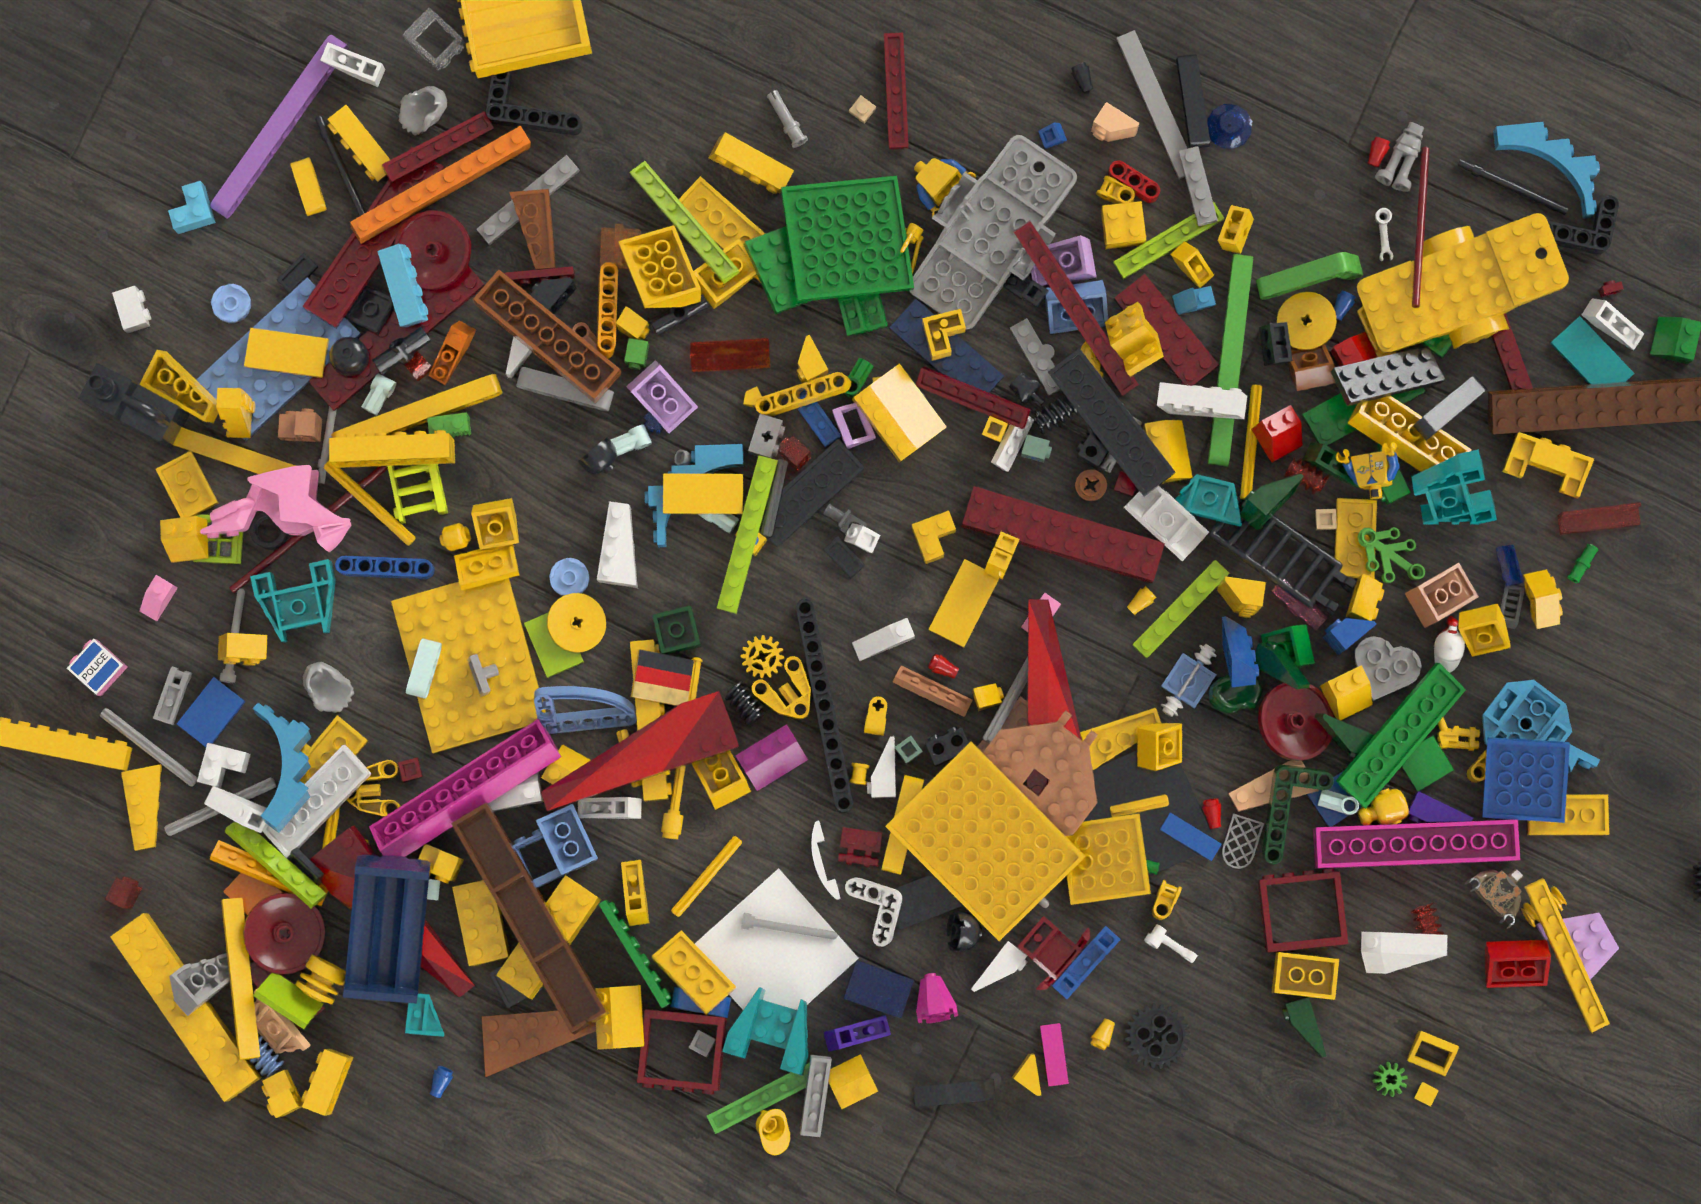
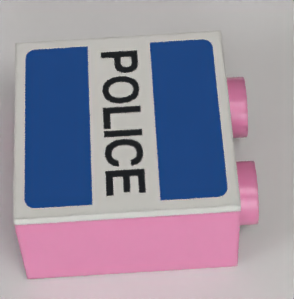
[67,639,127,696]

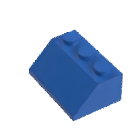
[1222,616,1259,687]
[1323,618,1376,655]

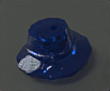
[1207,104,1252,149]

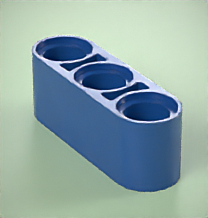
[670,987,731,1018]

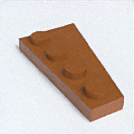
[509,189,556,269]

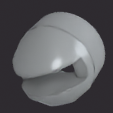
[675,450,691,465]

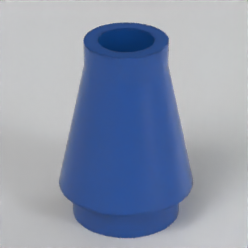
[1334,290,1356,321]
[430,1066,453,1098]

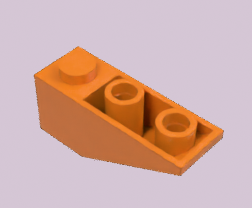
[428,320,476,385]

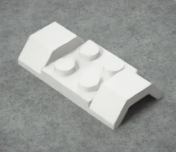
[1124,486,1209,561]

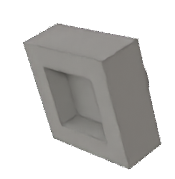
[689,1030,716,1057]

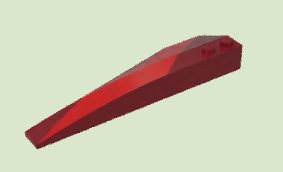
[1026,599,1082,795]
[541,691,739,811]
[309,826,475,997]

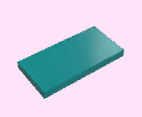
[1550,316,1635,384]

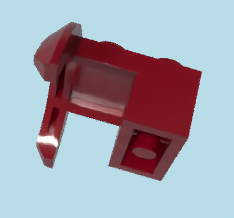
[1017,916,1090,990]

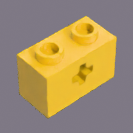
[1218,205,1254,254]

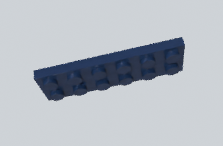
[889,299,1004,393]

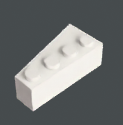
[1157,382,1247,419]
[597,501,638,588]

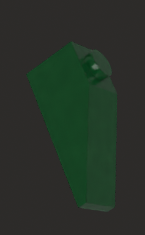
[1303,443,1360,488]
[1254,641,1310,689]
[1315,713,1374,759]
[1282,997,1327,1057]

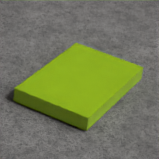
[524,612,584,678]
[253,973,323,1029]

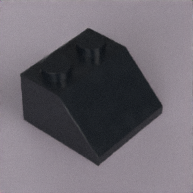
[530,278,577,315]

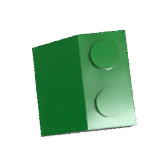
[1650,317,1701,364]
[1261,624,1315,668]

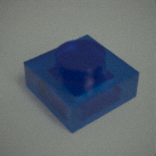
[644,412,664,434]

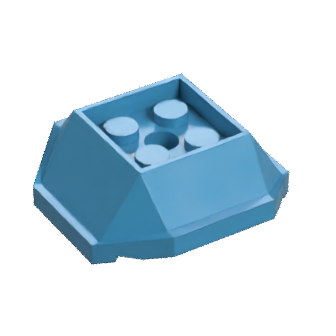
[1482,680,1572,745]

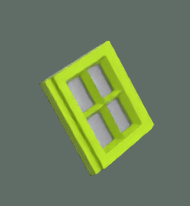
[193,515,243,564]

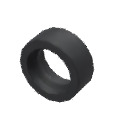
[249,512,289,549]

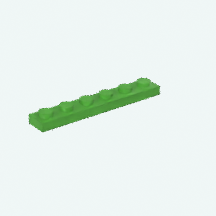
[707,1063,809,1134]

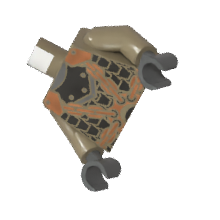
[1465,869,1523,929]

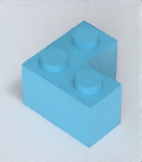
[168,181,216,234]

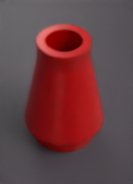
[1367,137,1390,167]
[928,654,959,679]
[1201,798,1221,829]

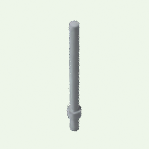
[317,406,337,484]

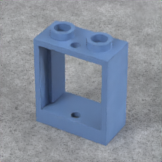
[513,829,569,888]

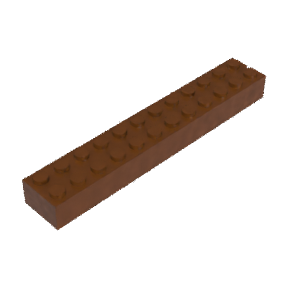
[1488,377,1701,434]
[451,803,609,1034]

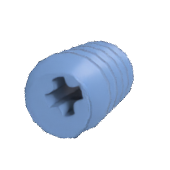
[250,1036,284,1079]

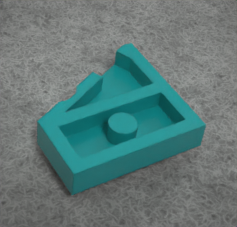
[405,994,444,1037]

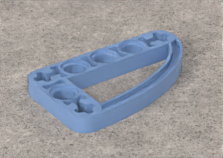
[534,686,637,734]

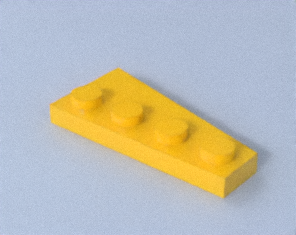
[1080,708,1161,770]
[121,764,162,851]

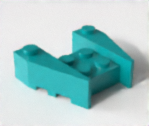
[1412,449,1497,524]
[250,559,336,643]
[722,987,808,1076]

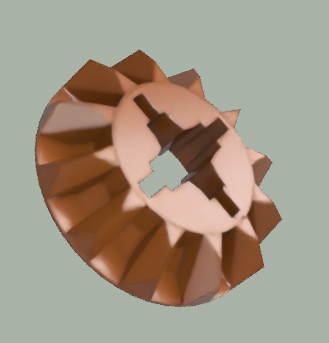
[1075,470,1107,501]

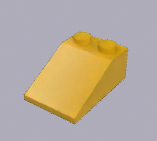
[694,239,757,309]
[691,751,751,810]

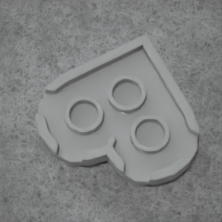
[1354,636,1422,701]

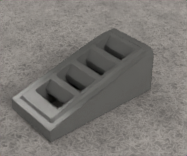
[1500,584,1525,629]

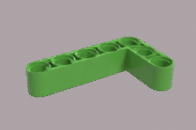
[1256,252,1363,300]

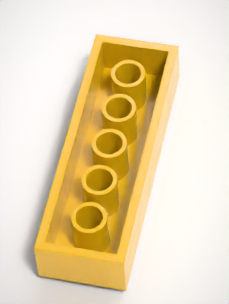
[1348,396,1472,472]
[329,430,455,468]
[496,875,601,1000]

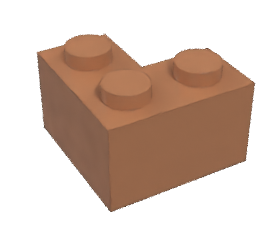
[278,409,322,442]

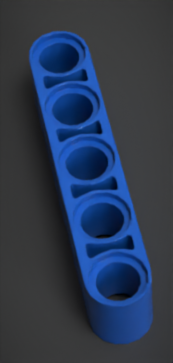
[335,556,435,579]

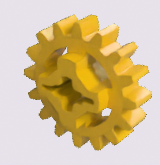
[741,635,784,679]

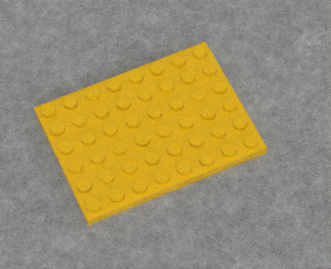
[391,578,546,754]
[885,741,1085,941]

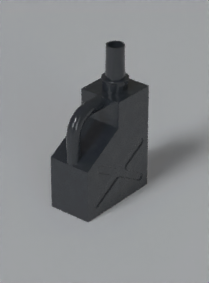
[78,363,189,450]

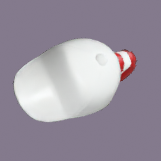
[1434,616,1465,673]

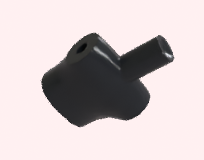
[1009,372,1045,406]

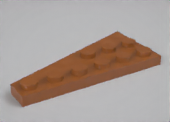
[482,1011,596,1077]

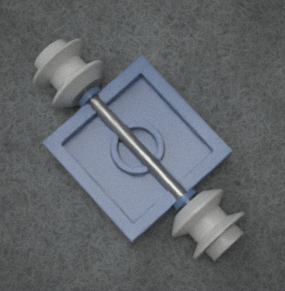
[1161,644,1216,717]

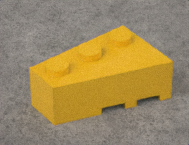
[216,388,255,438]

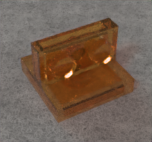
[600,224,641,269]

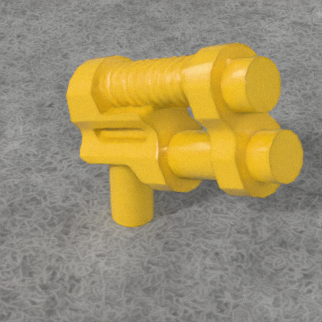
[1437,717,1480,751]

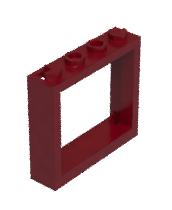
[1258,868,1348,953]
[637,1009,727,1094]

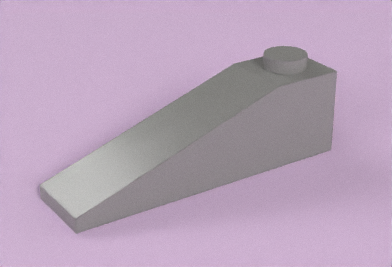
[169,953,230,1016]

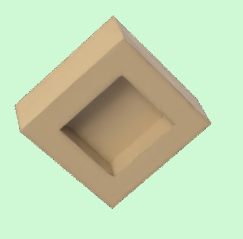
[849,95,876,124]
[1315,509,1337,530]

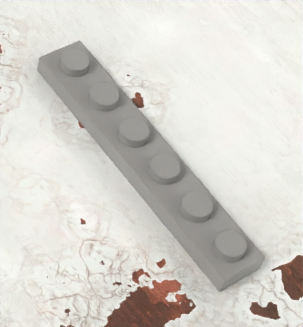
[476,155,580,245]

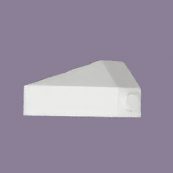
[489,772,544,811]
[1361,932,1447,974]

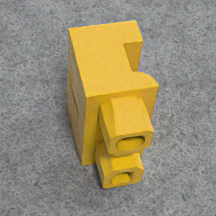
[984,532,1019,579]

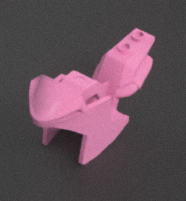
[200,465,351,553]

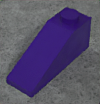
[1408,791,1473,824]
[823,1015,891,1052]

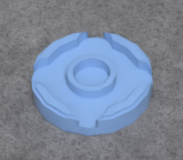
[211,284,251,323]
[549,558,589,596]

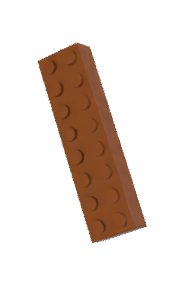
[473,270,621,404]

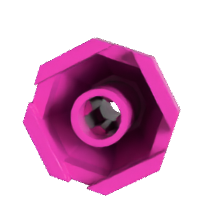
[916,973,958,1023]

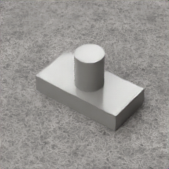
[467,654,499,697]

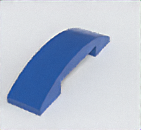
[1052,926,1121,999]

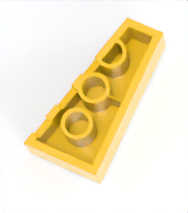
[327,105,390,182]
[708,132,794,194]
[139,350,218,423]

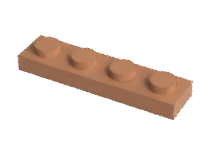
[893,666,973,717]

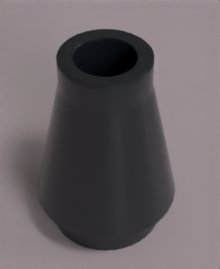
[1071,62,1094,93]

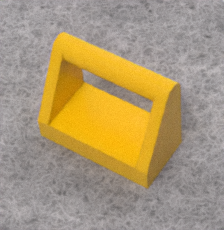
[1407,1031,1459,1076]

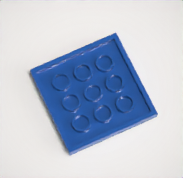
[1482,737,1570,823]

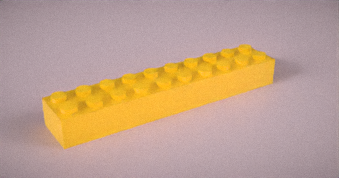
[110,913,262,1102]

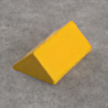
[1012,1054,1041,1096]

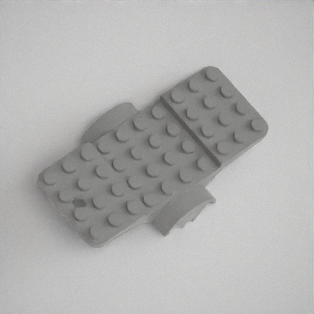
[910,135,1077,330]

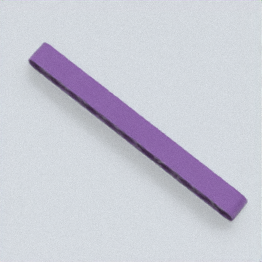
[210,35,348,218]

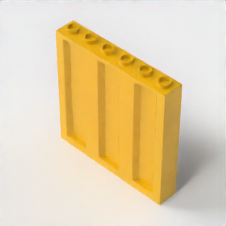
[457,0,592,78]

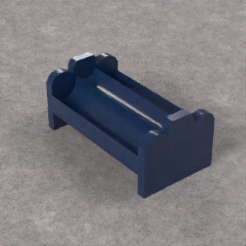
[343,855,431,1004]

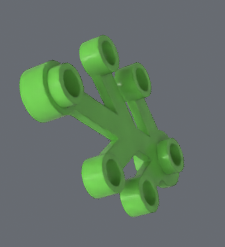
[1357,527,1425,584]

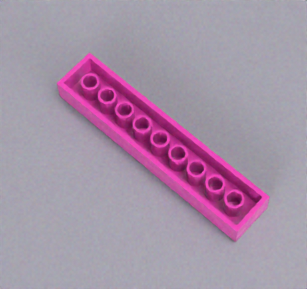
[369,719,561,857]
[1313,820,1520,869]

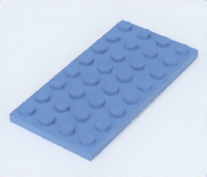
[196,277,361,441]

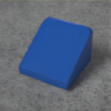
[1038,123,1067,149]

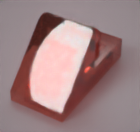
[403,351,432,381]

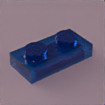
[1496,545,1524,586]

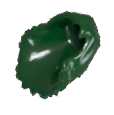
[1209,674,1263,713]

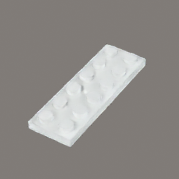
[262,745,372,858]

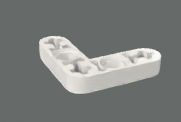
[845,877,902,947]

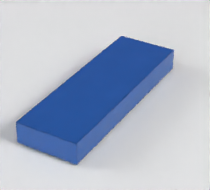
[797,390,841,448]
[1160,813,1222,861]

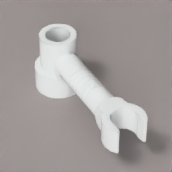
[1375,208,1393,262]
[1144,924,1198,963]

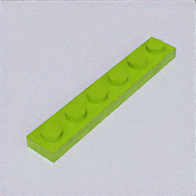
[1113,202,1224,279]
[1132,560,1230,659]
[225,821,326,909]

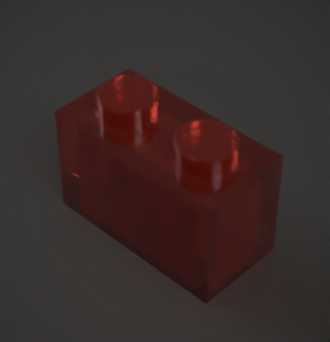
[779,436,811,472]
[105,876,142,909]

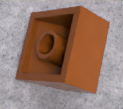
[1288,344,1336,391]

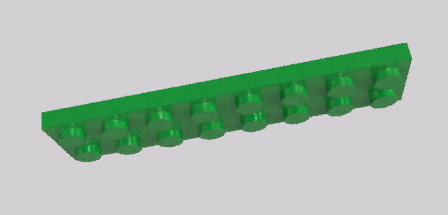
[1336,663,1466,809]

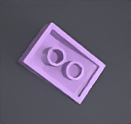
[1031,235,1096,287]
[626,360,698,433]

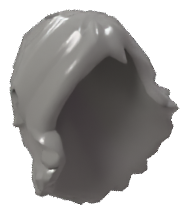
[398,86,447,135]
[303,662,354,713]

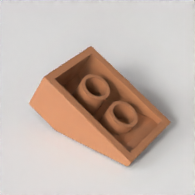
[1405,563,1479,628]

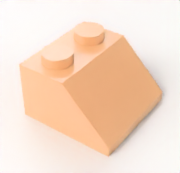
[1091,102,1139,142]

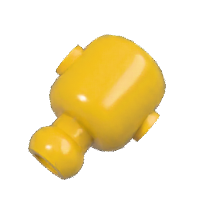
[1357,788,1409,826]

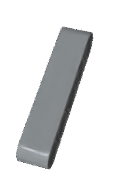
[516,367,614,412]

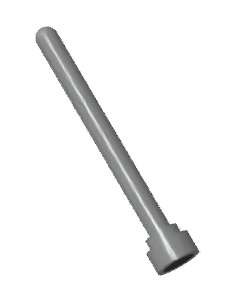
[219,589,245,683]
[741,913,838,940]

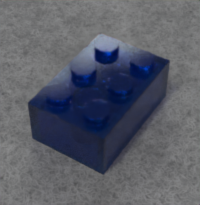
[844,960,914,1018]

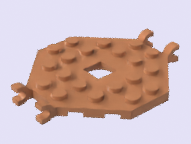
[983,710,1098,836]

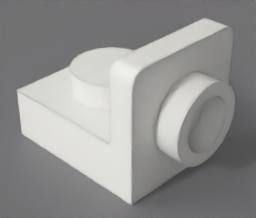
[844,523,880,553]

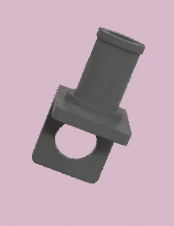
[823,504,867,534]

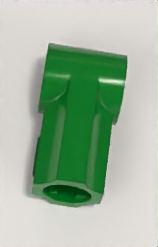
[844,358,874,398]

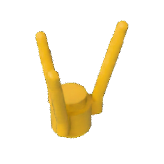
[900,223,924,274]

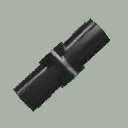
[649,293,709,336]
[372,327,431,375]

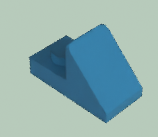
[1172,286,1216,315]
[1568,744,1600,773]

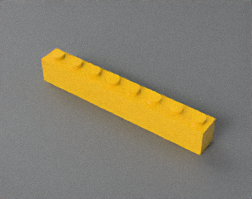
[630,639,672,802]
[0,717,132,771]

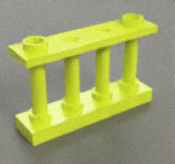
[388,464,448,524]

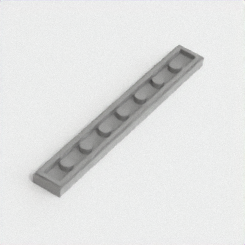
[1116,30,1187,179]

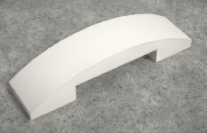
[812,821,841,900]

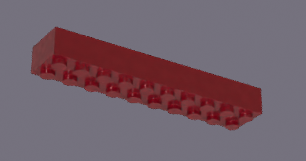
[962,486,1165,584]

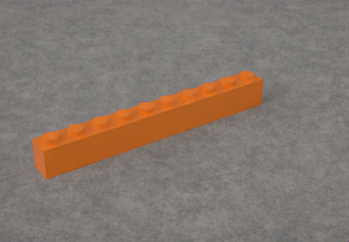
[350,126,531,244]

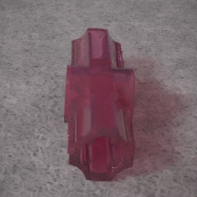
[1271,579,1328,631]

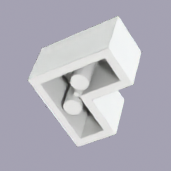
[197,743,251,788]

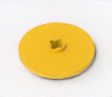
[1277,292,1337,350]
[547,593,606,653]

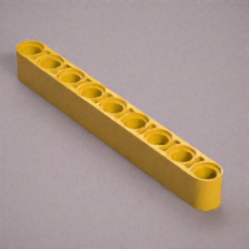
[331,374,503,438]

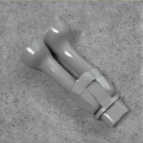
[1375,122,1424,192]

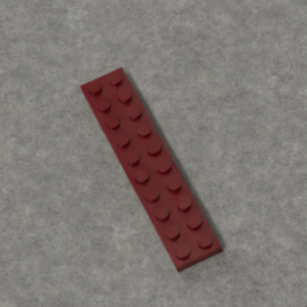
[303,147,445,329]
[309,266,485,411]

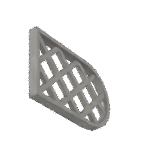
[1222,813,1264,869]

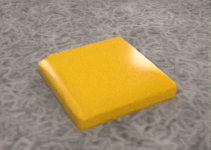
[1414,1082,1438,1106]

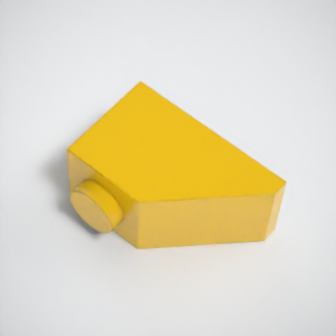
[1170,241,1214,288]
[616,307,650,340]
[972,683,1004,711]

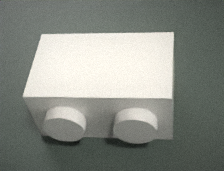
[112,286,151,333]

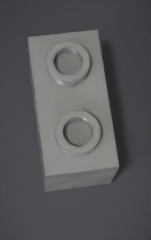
[748,414,785,459]

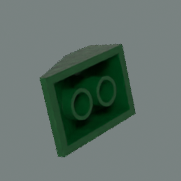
[1240,474,1304,531]

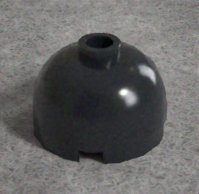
[329,336,369,377]
[578,437,617,474]
[946,911,982,952]

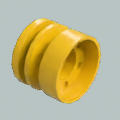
[295,954,346,1004]

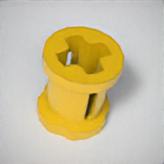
[849,763,869,785]

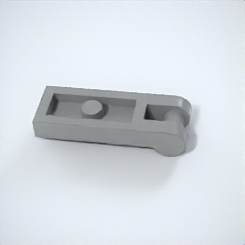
[153,666,192,725]

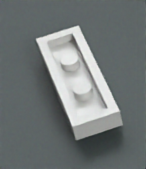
[991,416,1034,472]

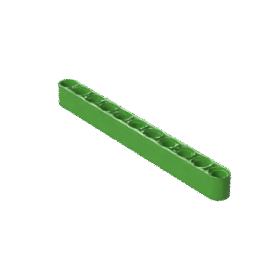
[1208,254,1253,466]

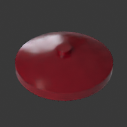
[394,210,471,290]
[1258,683,1334,761]
[243,893,325,974]

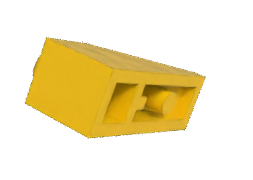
[621,860,649,926]

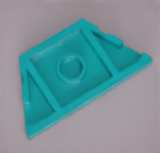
[1175,474,1242,527]

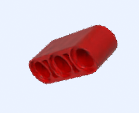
[1108,161,1160,203]

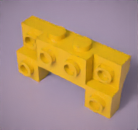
[1502,432,1594,499]

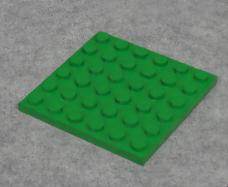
[780,176,914,302]

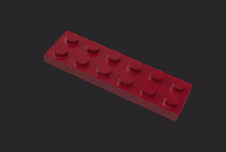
[1114,274,1219,386]

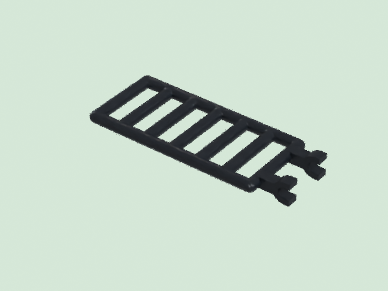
[1208,493,1357,616]

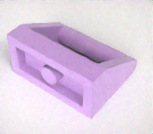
[832,403,876,449]

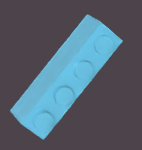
[378,244,428,327]

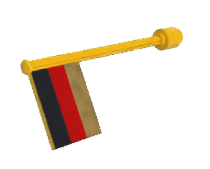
[631,649,703,840]

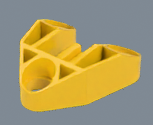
[752,656,811,719]
[347,760,401,817]

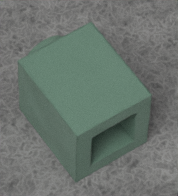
[1021,435,1052,463]
[895,736,923,765]

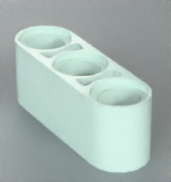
[406,638,442,699]

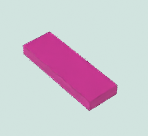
[1040,1023,1069,1086]

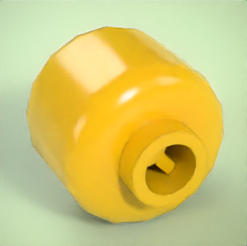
[440,523,471,551]

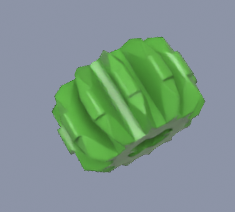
[1372,1062,1408,1097]

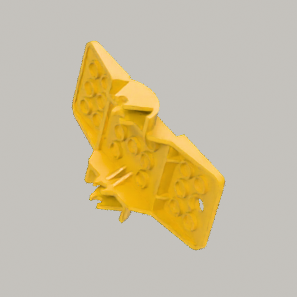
[1357,213,1569,353]

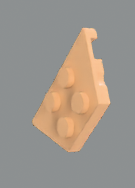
[254,989,311,1054]

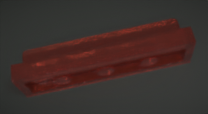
[690,338,770,372]
[1557,502,1641,535]

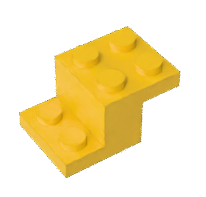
[1105,302,1164,377]

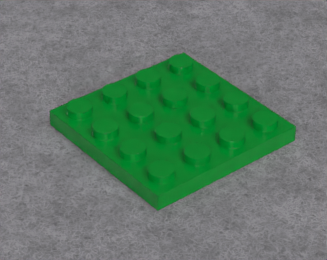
[744,226,810,315]

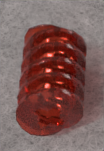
[1284,456,1330,495]
[1411,902,1444,935]

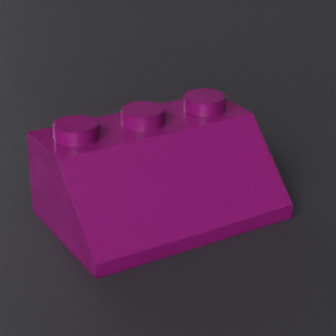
[736,724,808,791]

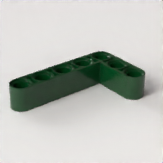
[1262,765,1334,864]

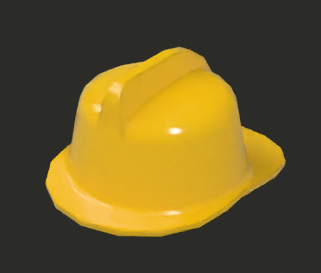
[756,1109,790,1155]

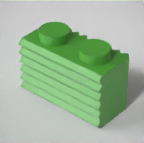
[427,412,471,437]

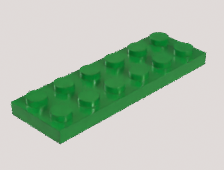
[1302,388,1425,446]
[599,900,672,1008]

